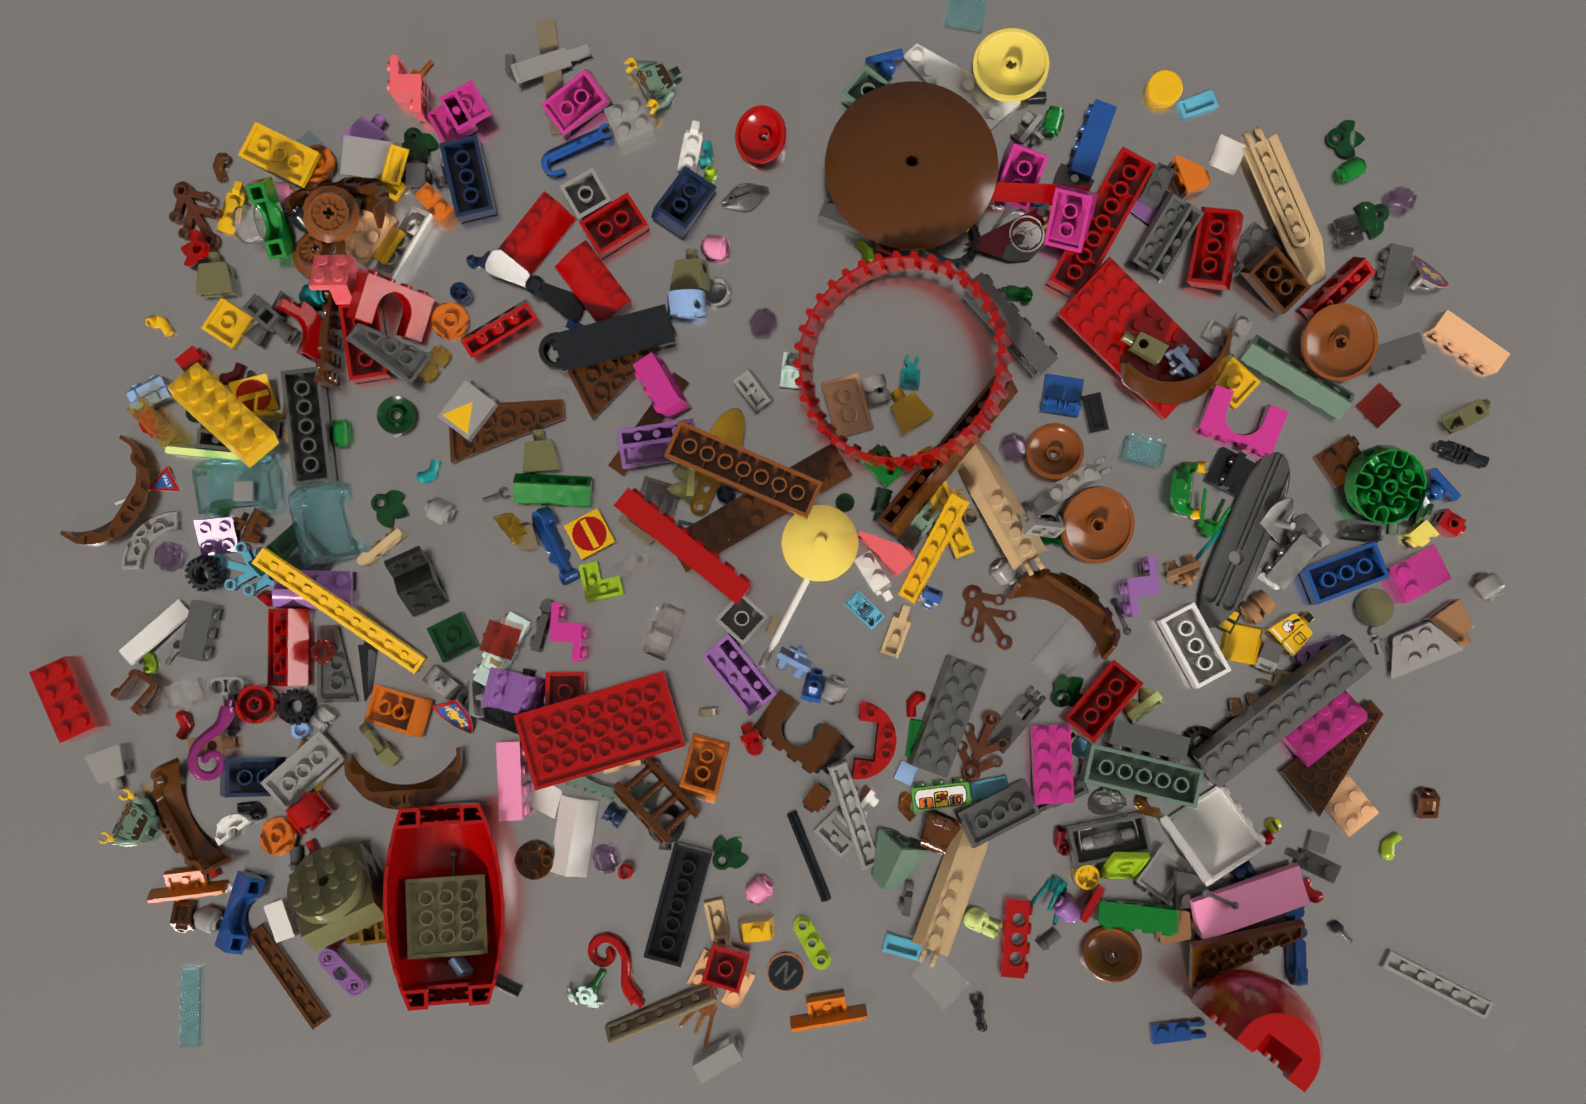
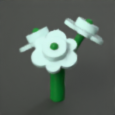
[566,969,606,1009]

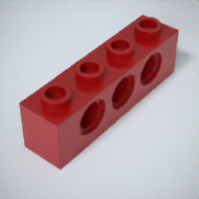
[1300,257,1376,320]
[461,299,537,358]
[999,896,1033,979]

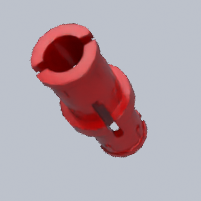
[618,863,633,880]

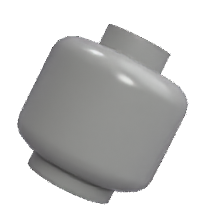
[424,497,455,525]
[990,557,1019,585]
[1475,572,1505,601]
[821,675,848,705]
[193,905,223,933]

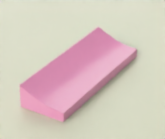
[1190,862,1310,940]

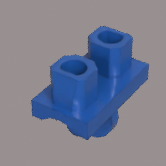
[801,668,826,704]

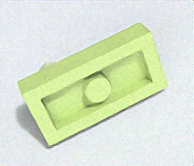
[667,465,695,503]
[1124,687,1163,724]

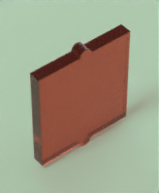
[1356,383,1401,428]
[479,619,522,661]

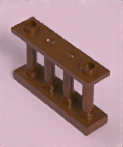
[612,757,700,847]

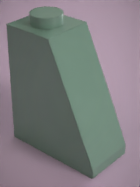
[872,828,929,890]

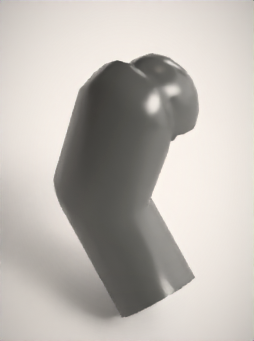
[505,54,515,80]

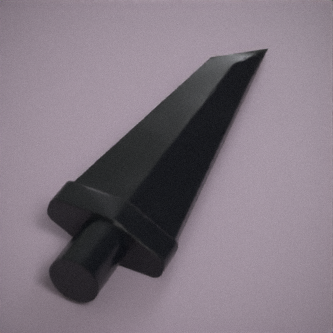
[358,640,377,701]

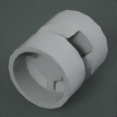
[861,374,892,407]

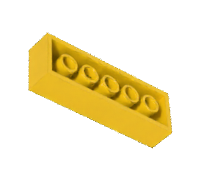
[167,362,279,468]

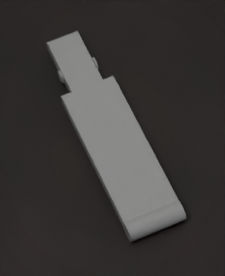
[510,44,592,84]

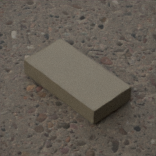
[618,515,654,544]
[766,616,781,636]

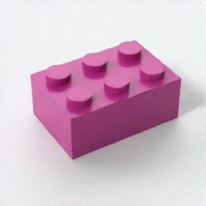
[633,352,691,419]

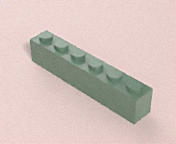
[1240,334,1355,419]

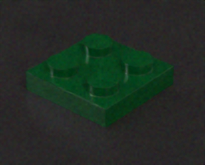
[426,612,479,663]

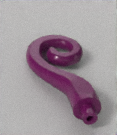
[187,699,235,781]

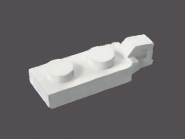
[677,120,703,173]
[854,550,893,602]

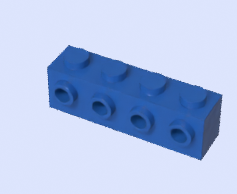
[1066,99,1117,182]

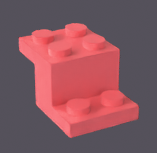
[387,55,428,122]
[308,254,379,305]

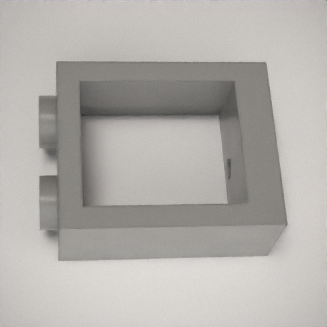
[1133,842,1193,904]
[692,1034,744,1083]

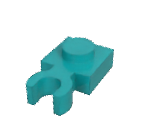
[900,355,921,389]

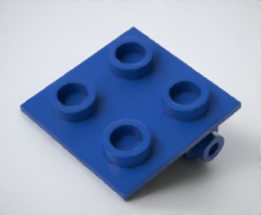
[1041,373,1084,417]

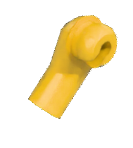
[145,315,174,337]

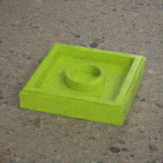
[1099,852,1150,879]

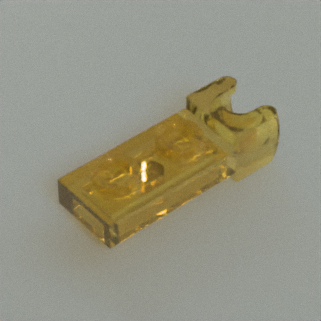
[127,396,180,448]

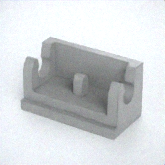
[733,369,774,412]
[1019,511,1066,538]

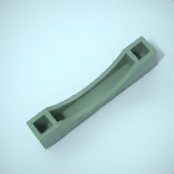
[565,775,661,812]

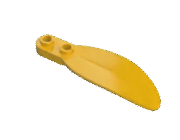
[690,408,745,516]

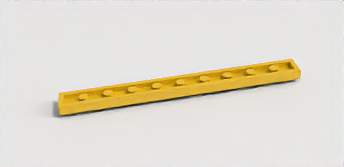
[252,546,426,674]

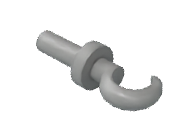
[1368,626,1384,655]

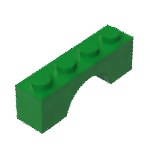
[245,177,295,260]

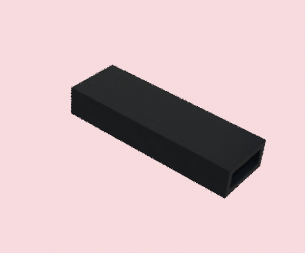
[551,304,675,373]

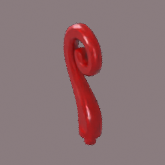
[588,933,645,1009]

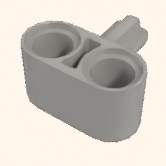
[422,664,463,701]
[207,676,249,712]

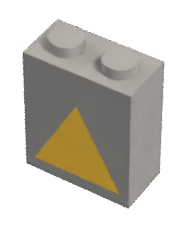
[437,380,499,442]

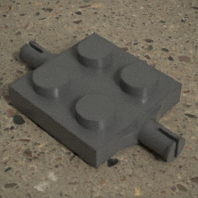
[1233,222,1283,276]

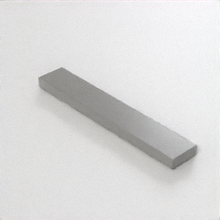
[827,759,876,870]
[1380,949,1494,1020]

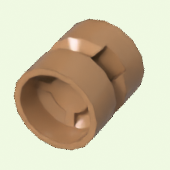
[1239,589,1277,625]

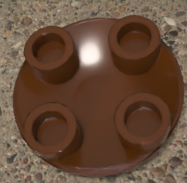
[514,841,553,880]

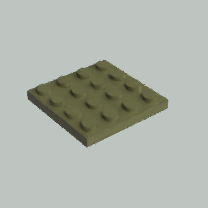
[405,874,488,960]

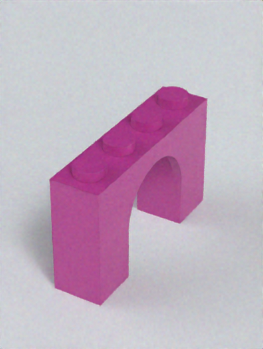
[1196,384,1289,456]

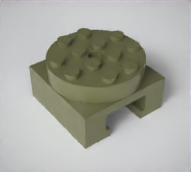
[287,841,384,951]

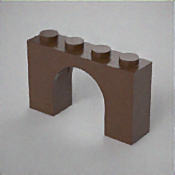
[754,689,845,774]

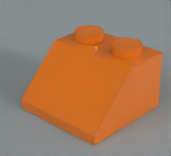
[1168,155,1211,200]

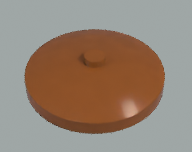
[1301,303,1379,381]
[1060,486,1135,563]

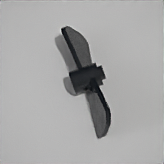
[485,250,585,320]

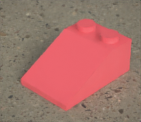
[857,531,915,576]

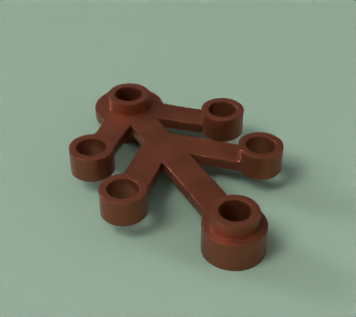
[169,181,223,249]
[962,585,1017,650]
[957,711,1010,782]

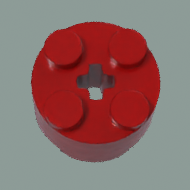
[235,685,279,724]
[285,791,333,835]

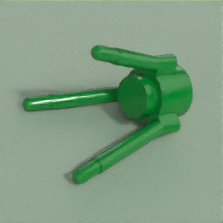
[1198,488,1231,537]

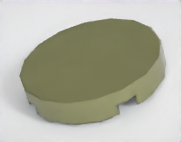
[1354,589,1394,626]

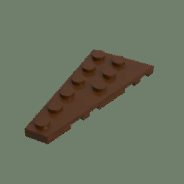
[314,290,341,389]
[568,319,677,420]
[449,399,564,463]
[1280,699,1383,817]
[1189,919,1305,988]

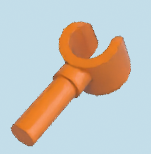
[411,60,434,78]

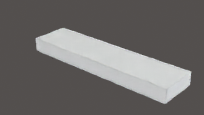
[119,599,189,666]

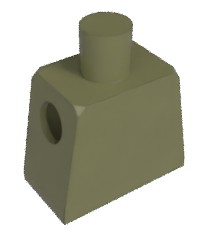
[670,249,711,293]
[196,252,238,298]
[1121,330,1168,366]
[1441,398,1492,434]
[523,429,562,474]

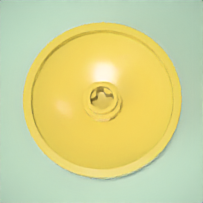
[973,28,1049,102]
[782,505,858,582]

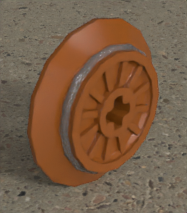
[302,185,360,243]
[293,232,346,277]

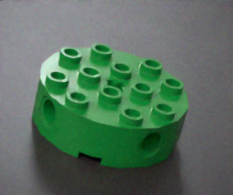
[1344,445,1427,524]

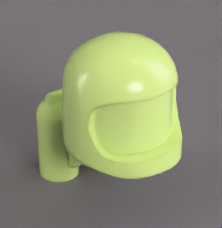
[963,907,1002,939]

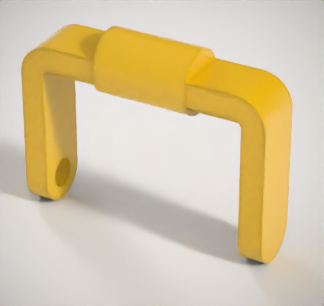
[253,393,285,418]

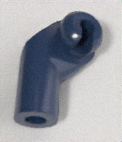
[466,250,491,269]

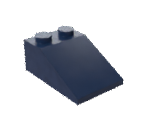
[651,166,717,238]
[220,756,284,798]

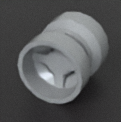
[309,704,337,731]

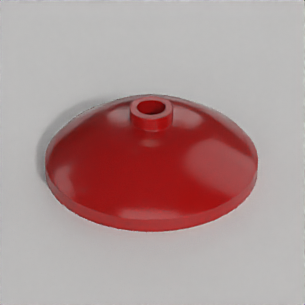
[735,105,786,164]

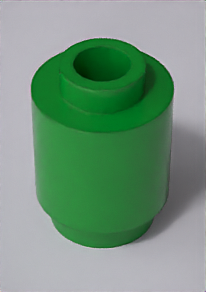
[1042,106,1065,136]
[1336,156,1367,182]
[331,419,352,448]

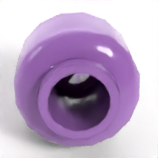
[1054,894,1083,923]

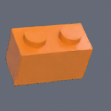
[414,182,456,227]

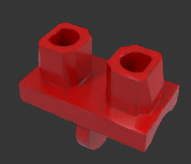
[740,722,764,756]

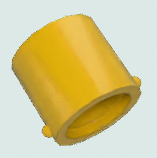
[1071,865,1100,890]

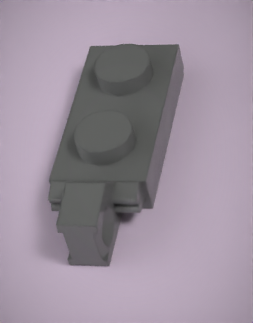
[1286,848,1342,884]

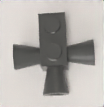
[242,290,298,346]

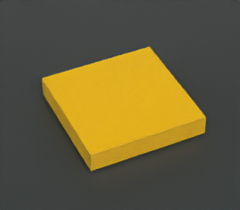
[201,296,254,349]
[1211,356,1261,410]

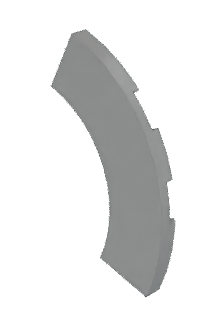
[121,510,180,570]

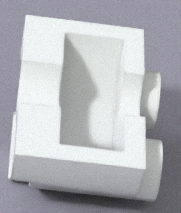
[215,812,254,846]

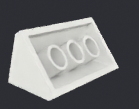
[374,206,438,285]
[550,794,599,877]

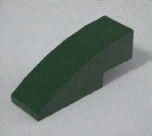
[248,522,308,577]

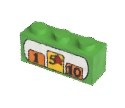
[910,777,972,812]

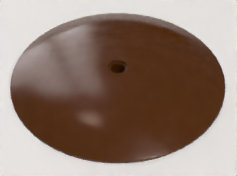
[825,81,998,250]

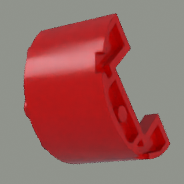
[852,700,897,780]

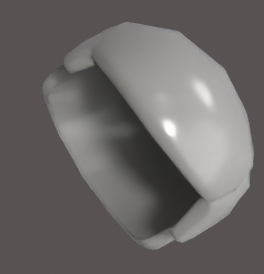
[705,277,732,306]

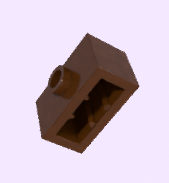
[802,780,832,813]

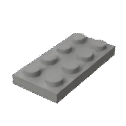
[261,731,344,810]

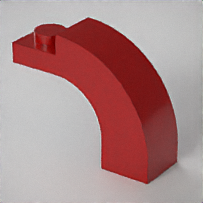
[275,298,321,362]

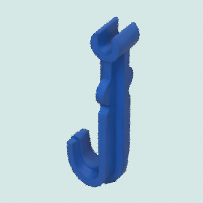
[541,123,613,176]
[532,506,579,585]
[1286,906,1308,986]

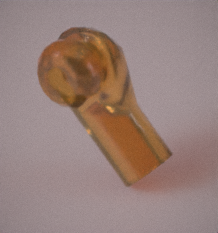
[898,792,917,822]
[1135,795,1160,818]

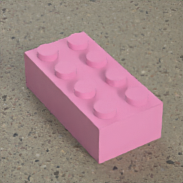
[496,740,530,821]

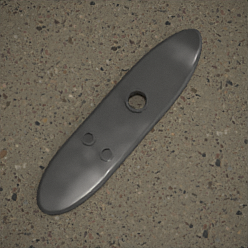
[1199,452,1290,628]

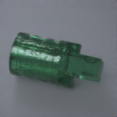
[871,487,893,522]

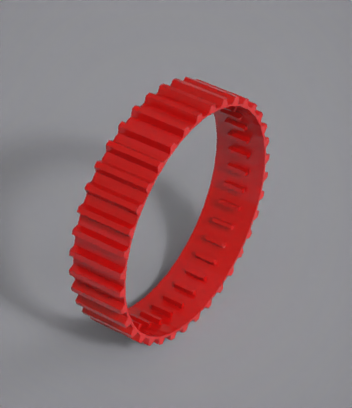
[793,251,1014,471]

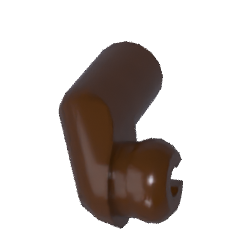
[212,152,230,182]

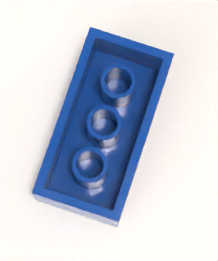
[1300,541,1390,605]

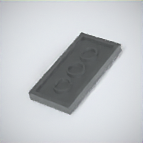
[956,779,1041,848]

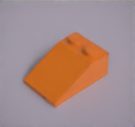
[364,684,433,738]
[678,733,730,803]

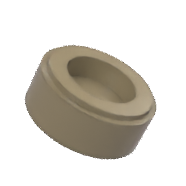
[699,706,719,717]

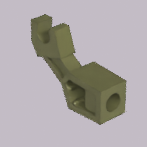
[359,722,399,768]

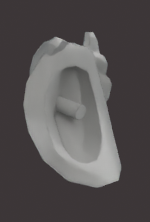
[1087,787,1127,815]

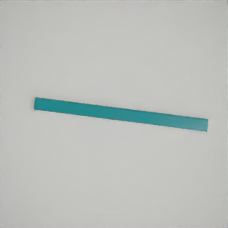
[1195,522,1227,561]

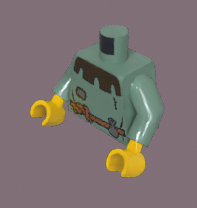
[623,58,682,114]
[98,787,162,847]

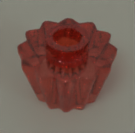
[309,639,336,665]

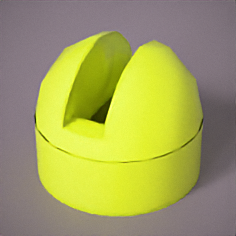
[1265,817,1282,833]

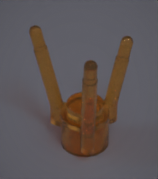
[679,1002,718,1046]

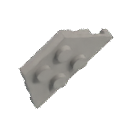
[1390,621,1463,679]

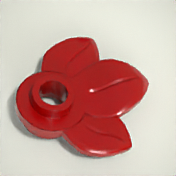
[181,229,210,267]

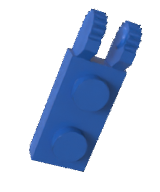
[1150,1019,1207,1045]

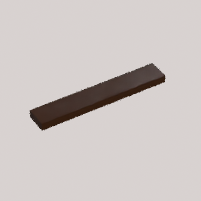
[608,372,690,477]
[248,922,330,1030]

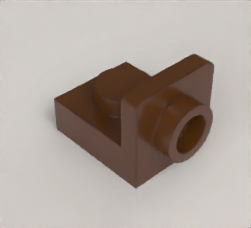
[1415,787,1441,819]
[169,901,195,933]

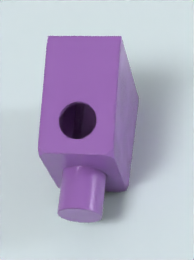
[340,113,387,141]

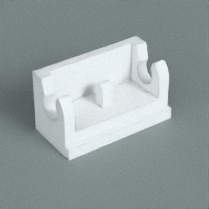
[263,897,301,943]

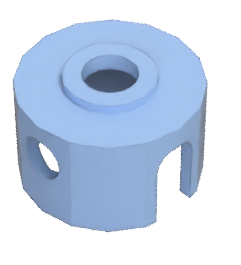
[667,289,706,319]

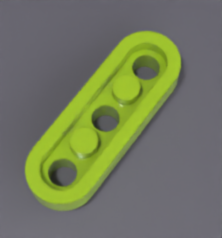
[793,915,831,970]

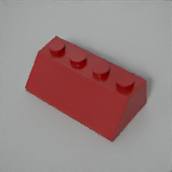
[497,191,577,275]
[555,240,632,322]
[267,608,310,686]
[1064,659,1144,743]

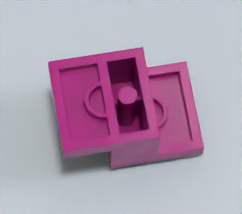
[426,80,492,143]
[550,602,589,662]

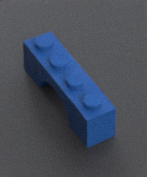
[214,871,266,955]

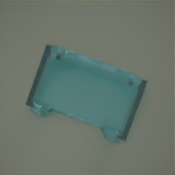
[191,455,278,516]
[288,481,360,568]

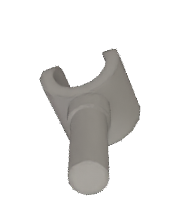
[165,640,181,665]

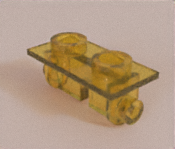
[418,344,452,383]
[493,512,527,546]

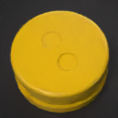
[1145,70,1183,108]

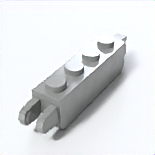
[1021,456,1113,517]

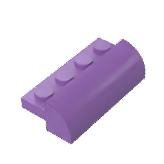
[617,418,695,469]
[272,570,354,609]
[702,633,778,716]

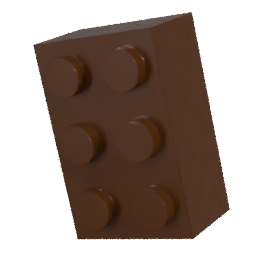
[1240,245,1311,314]

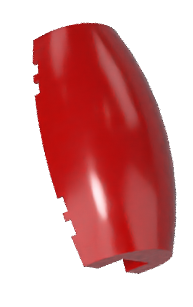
[383,803,505,1011]
[1190,969,1323,1093]

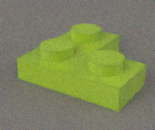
[578,561,624,603]

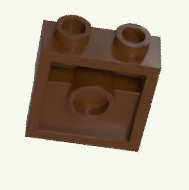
[1314,434,1362,488]

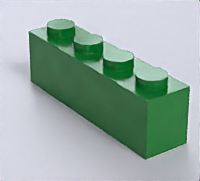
[513,473,592,507]
[1098,899,1180,936]

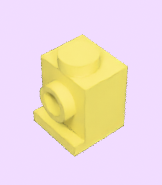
[1404,519,1439,549]

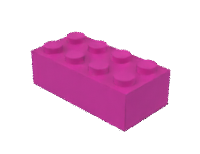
[1282,690,1367,768]
[1030,724,1074,805]

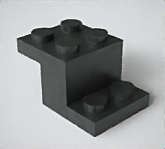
[384,546,448,617]

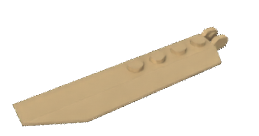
[1242,126,1326,285]
[957,441,1047,576]
[912,800,988,967]

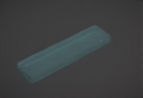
[179,967,201,1047]

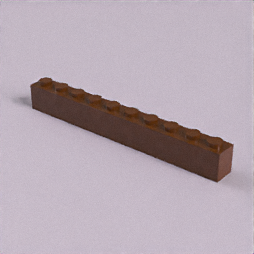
[877,375,1018,538]

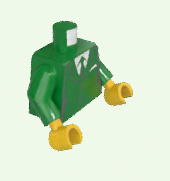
[1170,461,1209,520]

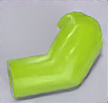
[141,652,157,673]
[1381,832,1402,860]

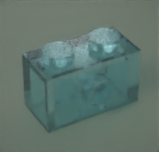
[1120,433,1167,468]

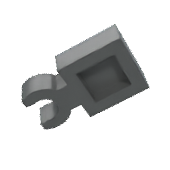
[898,881,914,917]

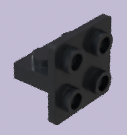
[1205,447,1255,497]

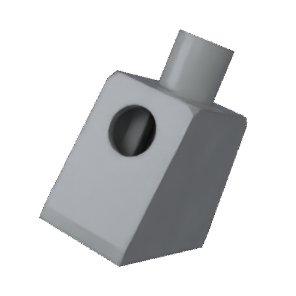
[84,743,130,791]

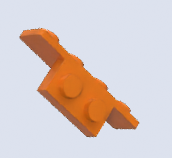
[146,867,228,903]
[790,992,868,1032]

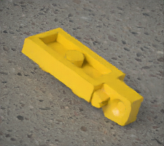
[216,181,247,236]

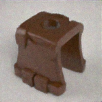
[111,669,161,716]
[918,809,961,856]

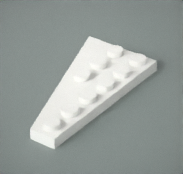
[903,44,1021,130]

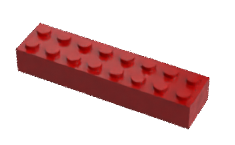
[1046,146,1156,297]
[613,487,752,605]

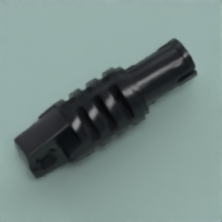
[1434,440,1489,468]

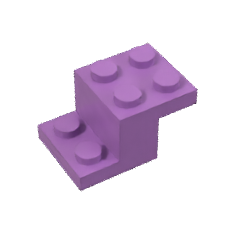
[1118,555,1161,617]
[481,667,545,714]

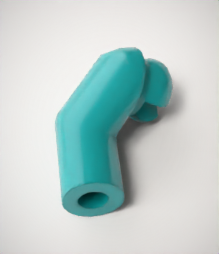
[699,141,714,166]
[416,459,441,483]

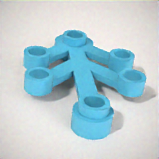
[213,542,274,596]

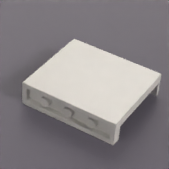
[1160,785,1266,887]

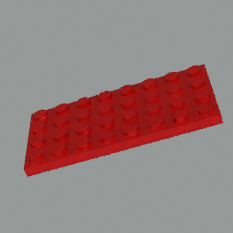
[1056,257,1214,419]
[513,671,686,791]

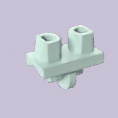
[780,352,799,389]

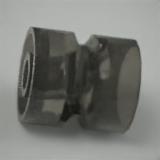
[1333,214,1364,247]

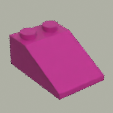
[541,69,613,136]
[997,141,1049,211]
[1044,185,1098,253]
[1386,544,1451,603]

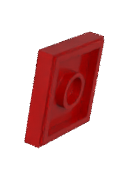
[1080,885,1107,923]

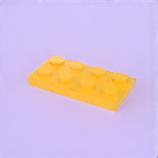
[238,122,322,188]

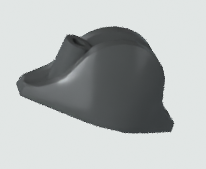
[721,183,770,211]

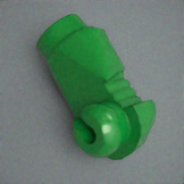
[1001,285,1033,303]

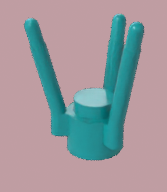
[1030,876,1068,925]

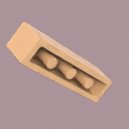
[1428,309,1510,375]

